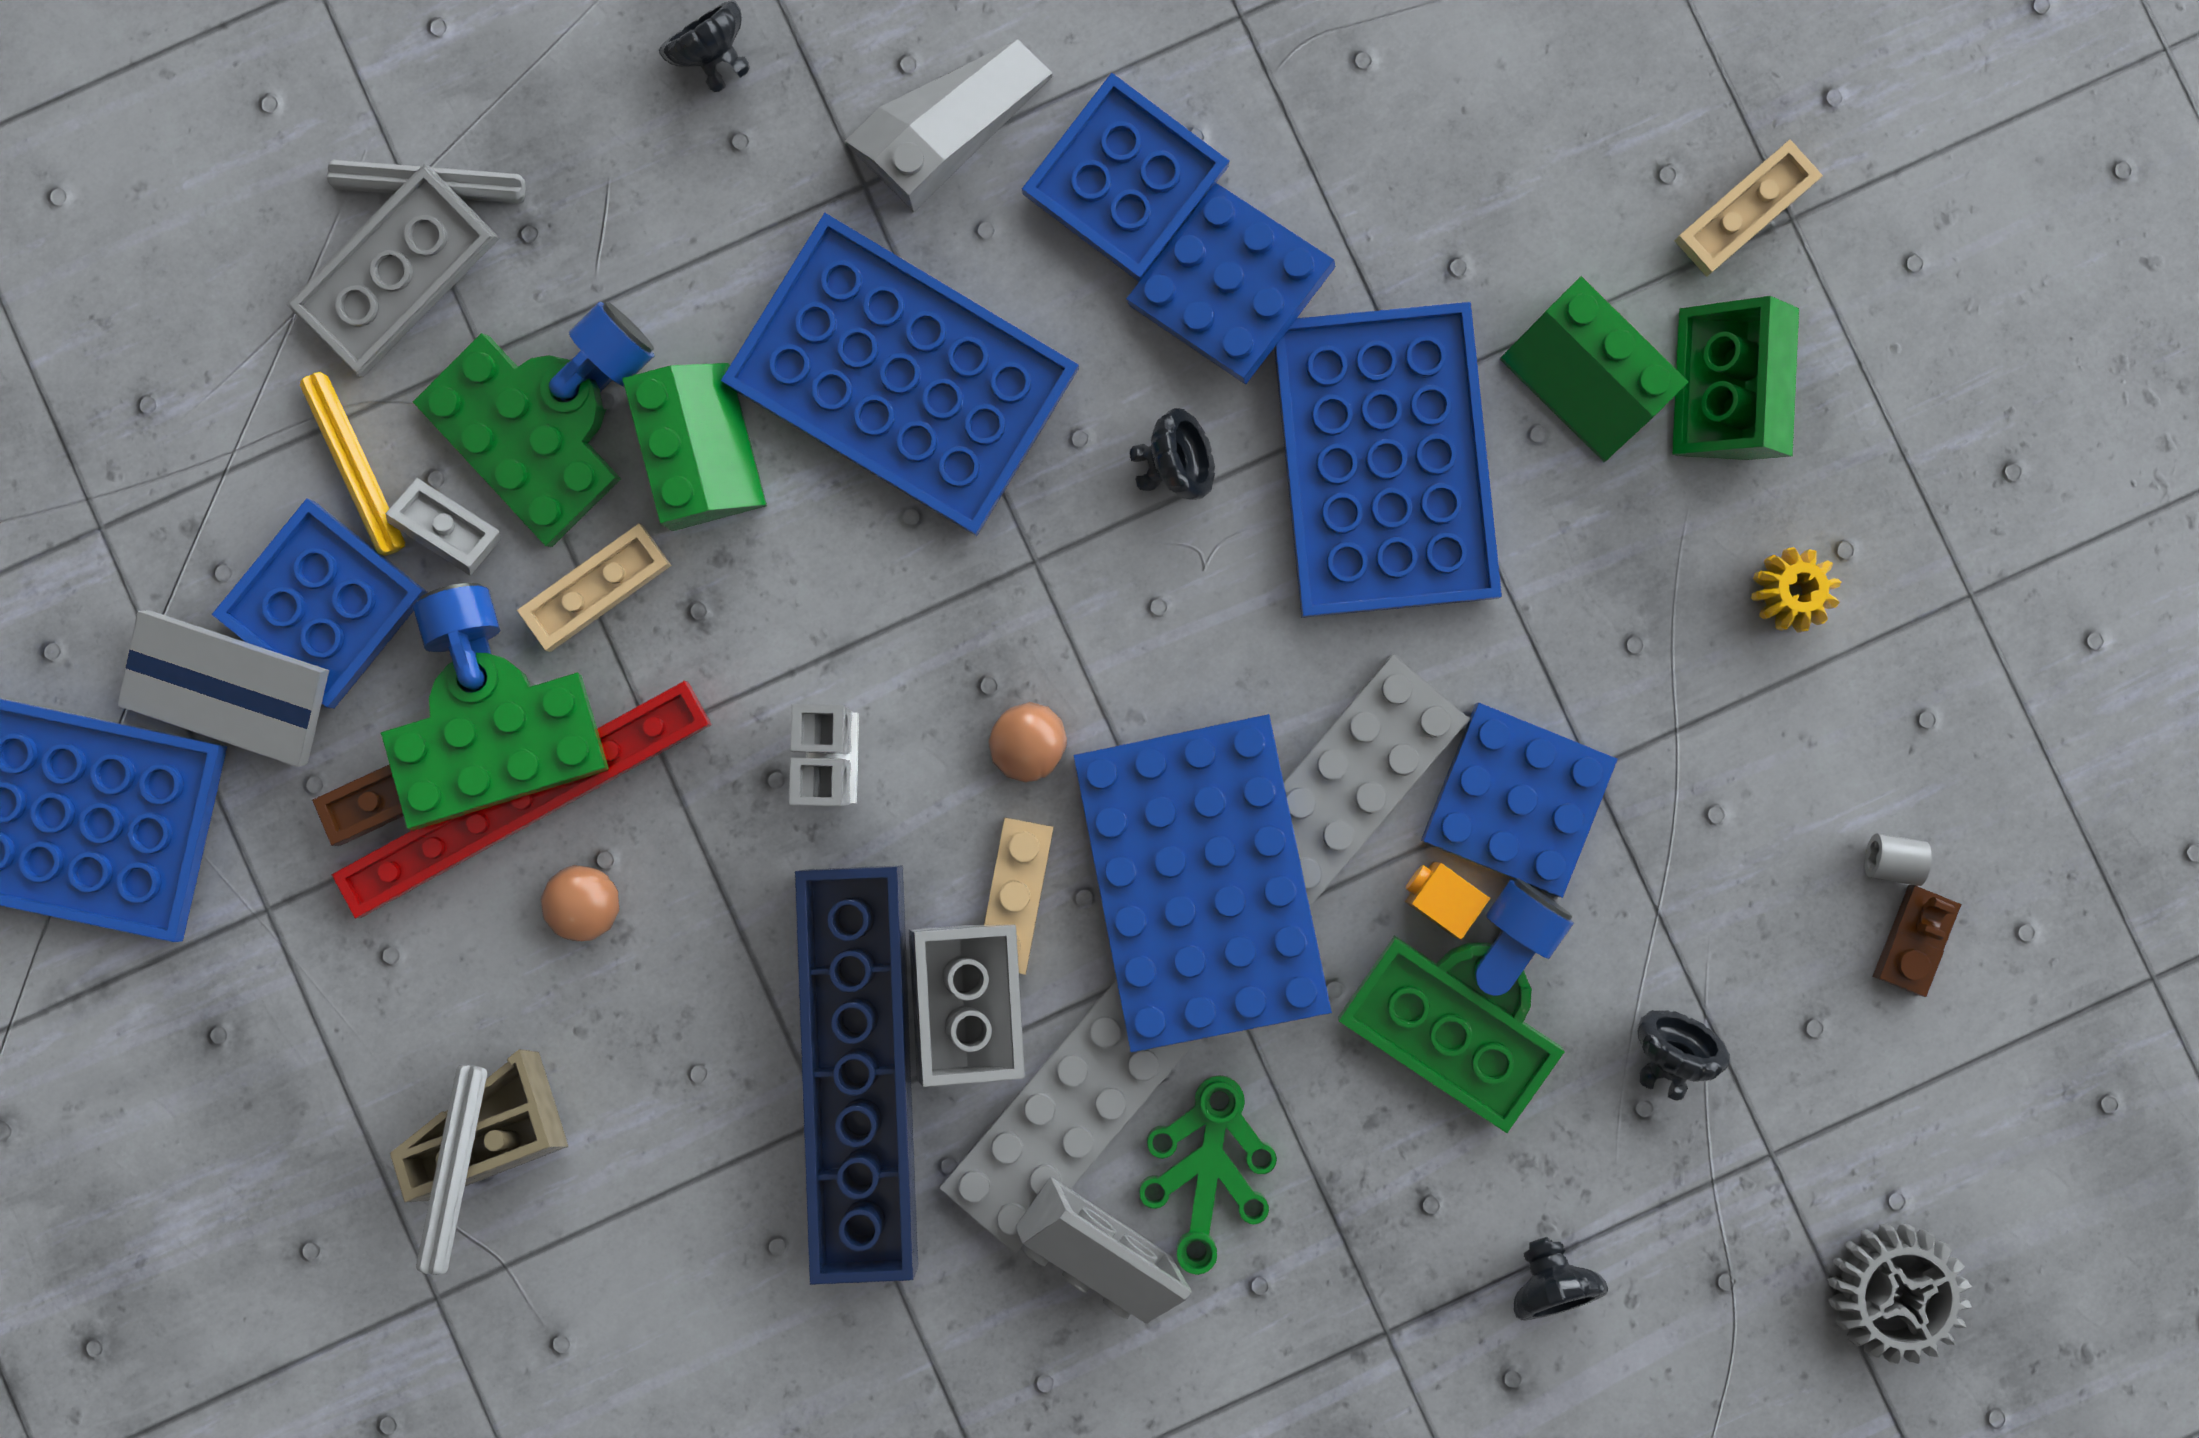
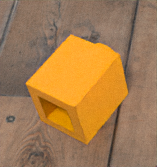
[1405,862,1491,940]

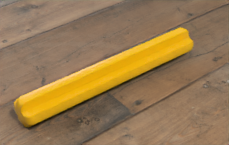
[300,372,405,556]

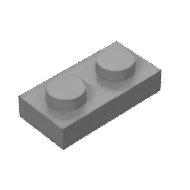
[385,478,501,576]

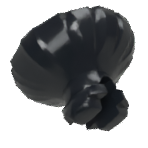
[659,0,750,92]
[1129,408,1215,500]
[1637,1010,1730,1101]
[1514,1237,1608,1321]

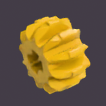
[1751,547,1842,633]

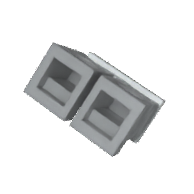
[789,704,859,806]

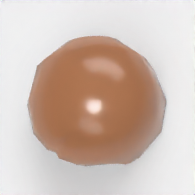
[989,702,1067,782]
[541,865,619,941]

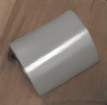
[1864,833,1932,886]

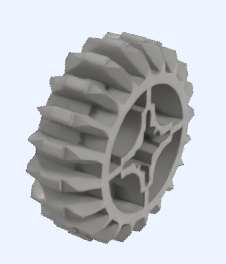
[1827,1223,1973,1364]

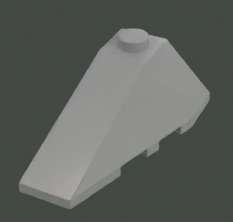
[845,39,1053,212]

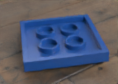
[1022,73,1230,282]
[1126,182,1336,385]
[212,498,428,709]
[1421,703,1618,898]

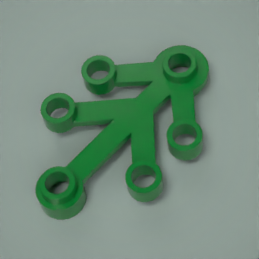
[1139,1075,1277,1275]

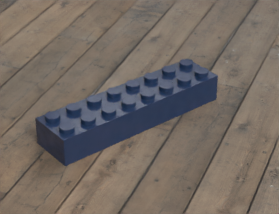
[795,865,918,1285]

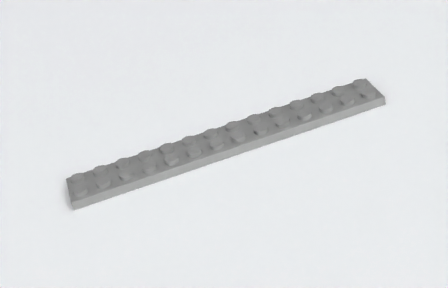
[939,654,1470,1254]

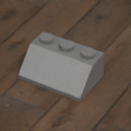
[909,925,1025,1087]
[1016,1177,1192,1323]

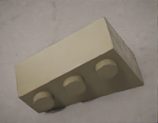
[390,1049,569,1202]

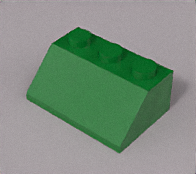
[1500,276,1689,462]
[1672,296,1799,460]
[622,363,767,531]

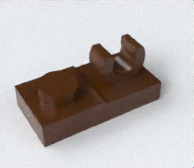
[312,765,404,846]
[1872,885,1962,997]

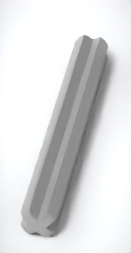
[327,160,526,204]
[416,1065,488,1275]

